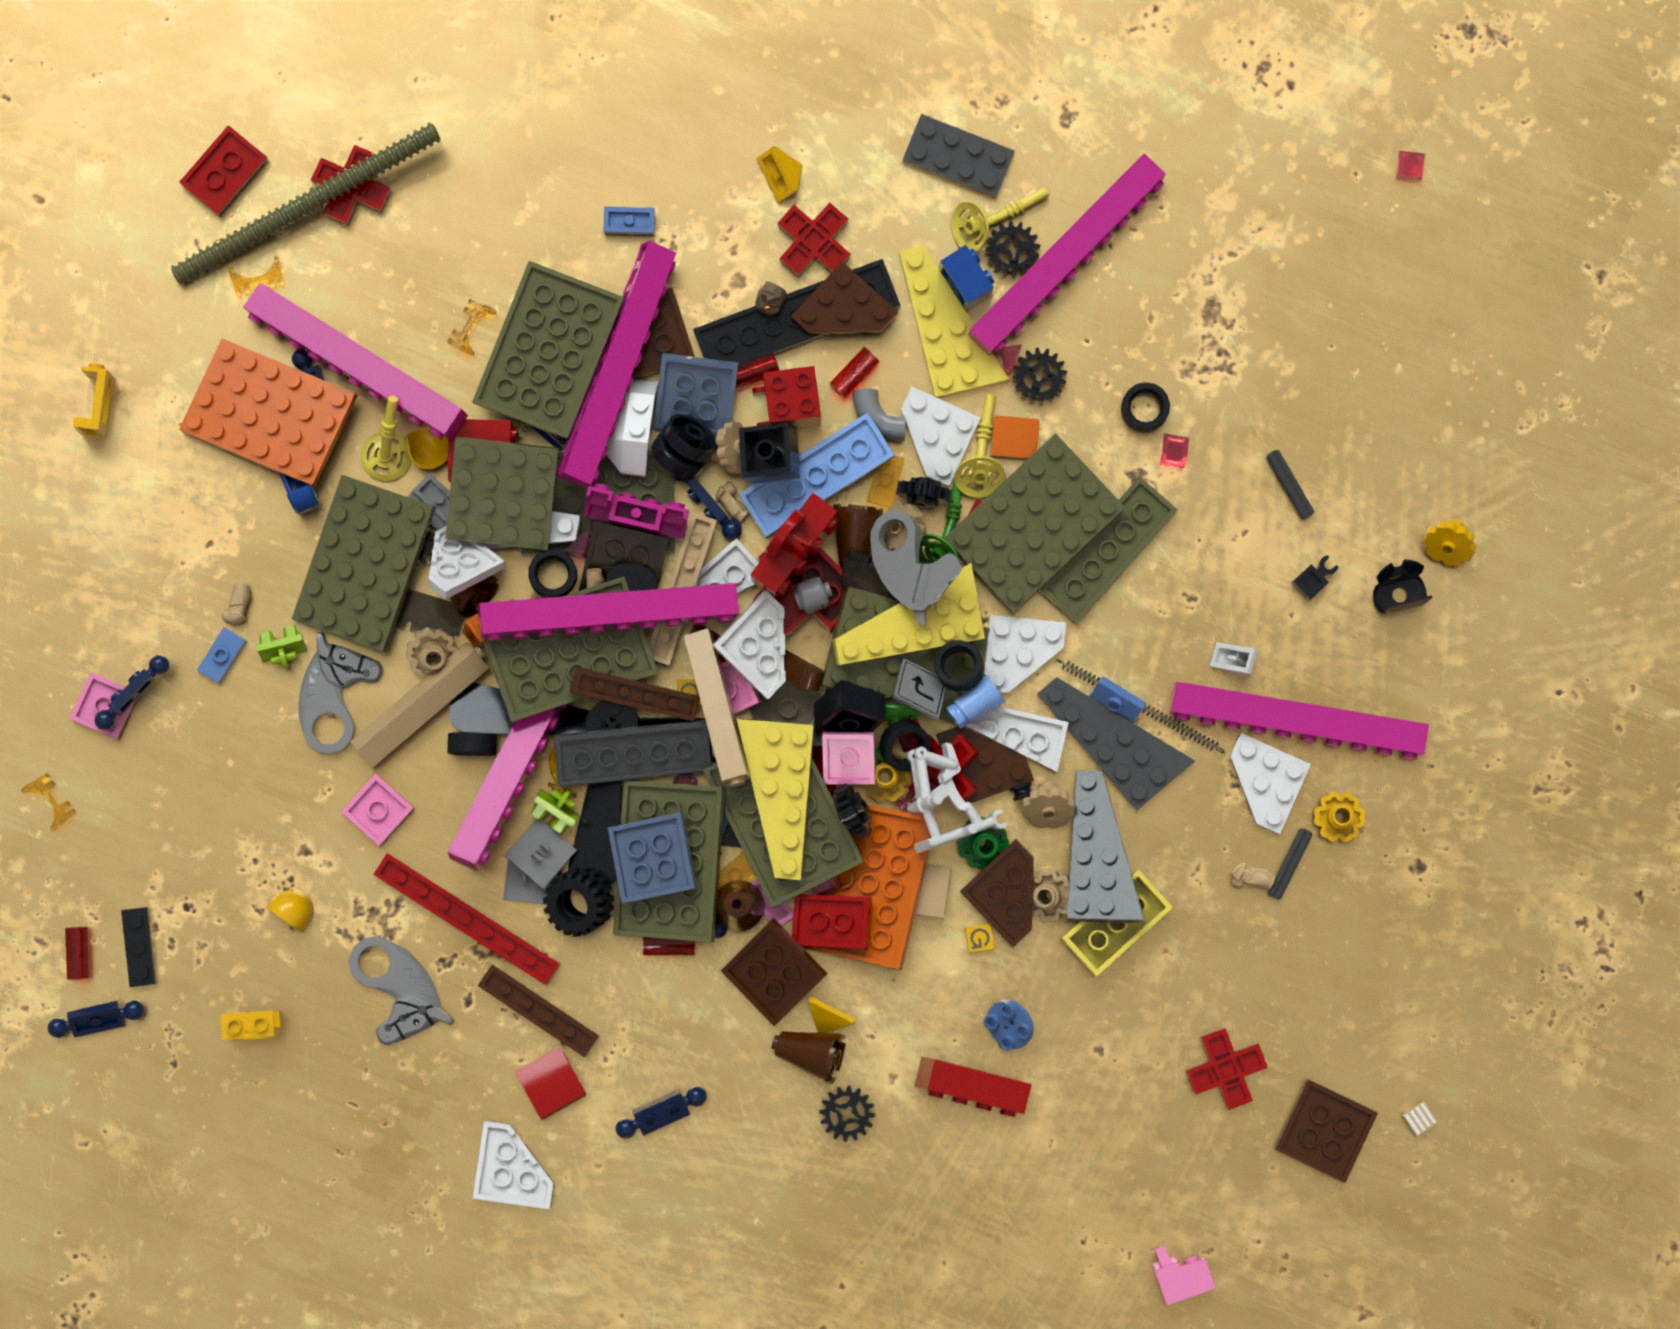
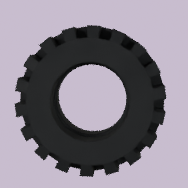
[543,867,615,937]

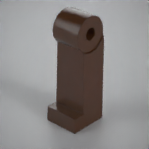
[784,649,824,691]

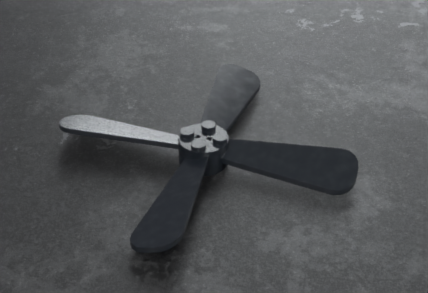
[449,563,762,886]

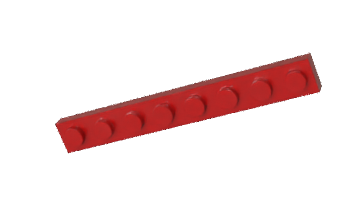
[373,853,560,986]

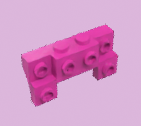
[584,483,689,540]

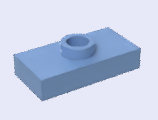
[603,206,655,235]
[197,627,247,684]
[1089,676,1146,723]

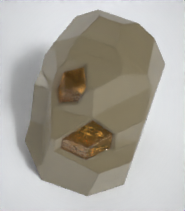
[755,281,786,316]

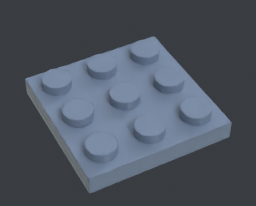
[654,353,739,437]
[608,812,698,904]

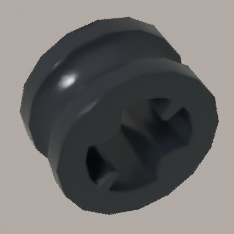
[1010,781,1033,801]

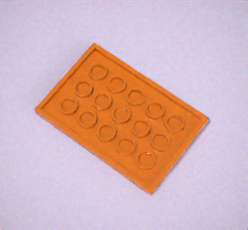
[179,338,358,488]
[803,804,937,970]

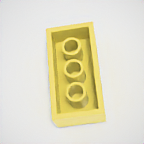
[1060,869,1173,977]

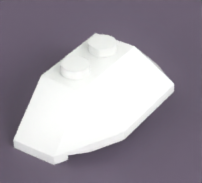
[606,379,659,477]

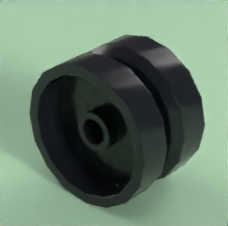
[651,414,717,478]

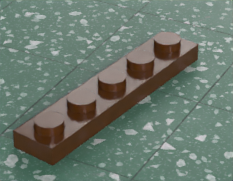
[570,666,700,722]
[478,964,599,1057]

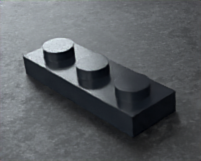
[121,907,157,987]

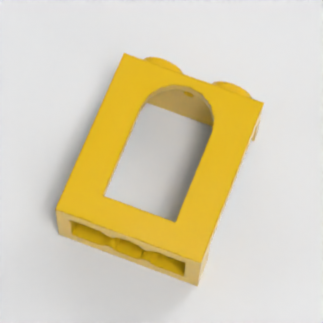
[73,363,115,438]
[221,1010,282,1041]

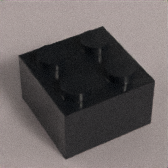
[739,422,800,484]
[814,680,885,732]

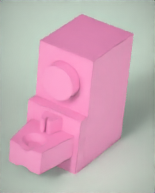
[1153,1245,1216,1305]

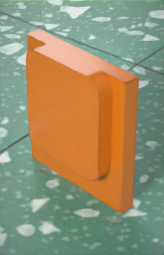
[991,415,1040,459]

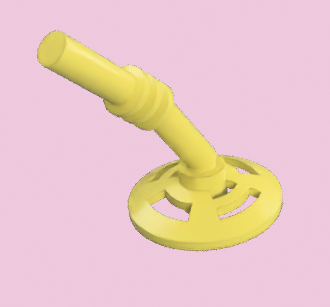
[951,187,1049,252]
[954,394,1006,498]
[361,396,411,482]

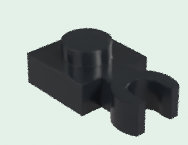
[1292,555,1338,601]

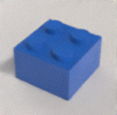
[939,245,995,312]

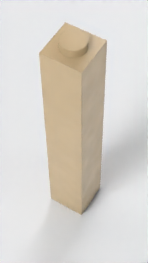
[684,628,751,787]
[350,642,489,768]

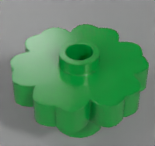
[956,816,1009,869]

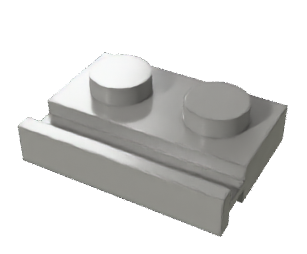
[407,473,450,530]

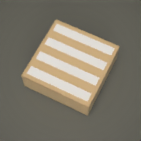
[1401,1101,1438,1137]

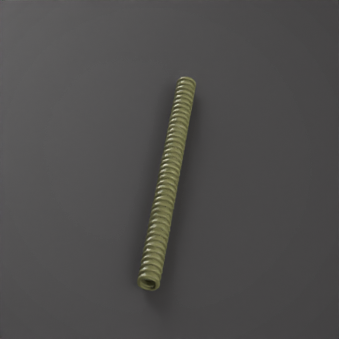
[171,122,441,285]

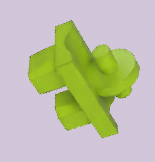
[256,625,307,669]
[531,788,579,834]

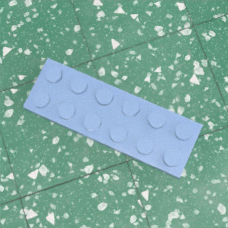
[739,412,895,538]

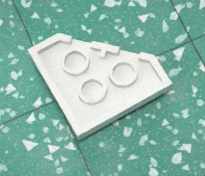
[901,386,981,487]
[428,526,505,600]
[712,590,786,700]
[984,615,1066,694]
[1230,733,1311,835]
[472,1121,554,1209]

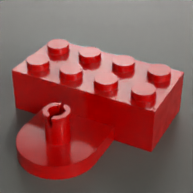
[750,493,839,599]
[752,548,863,636]

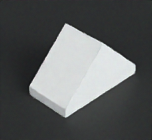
[1209,642,1258,678]

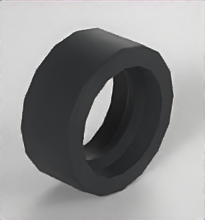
[1121,382,1170,433]
[528,549,577,598]
[934,640,984,692]
[879,720,931,772]
[447,732,497,756]

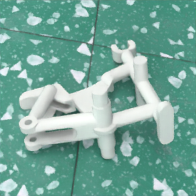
[907,743,1007,853]

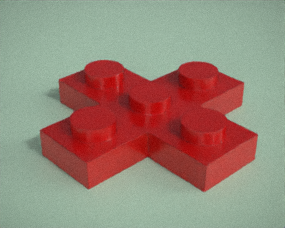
[311,145,391,225]
[777,202,851,277]
[908,734,979,802]
[1186,1028,1268,1110]

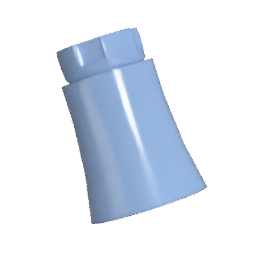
[946,674,1005,729]

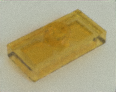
[867,456,904,507]
[718,852,755,890]

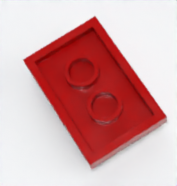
[179,125,268,216]
[792,894,872,950]

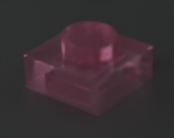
[1396,151,1425,180]

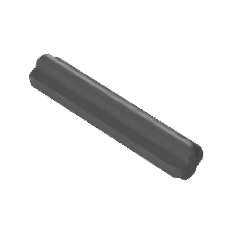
[1267,449,1314,519]
[1268,828,1313,900]

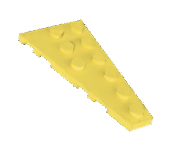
[899,246,1009,398]
[832,563,985,665]
[737,719,814,880]

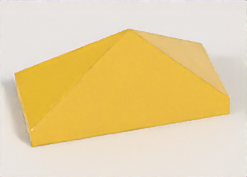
[756,146,802,203]
[808,996,856,1033]

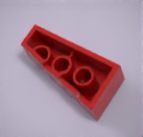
[914,1057,1032,1117]

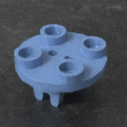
[984,1000,1034,1051]

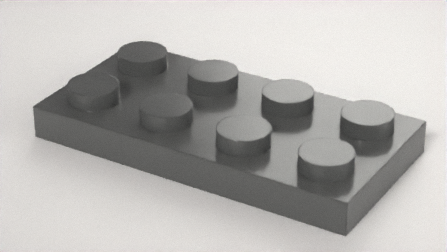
[902,114,1015,199]

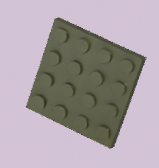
[445,436,559,550]

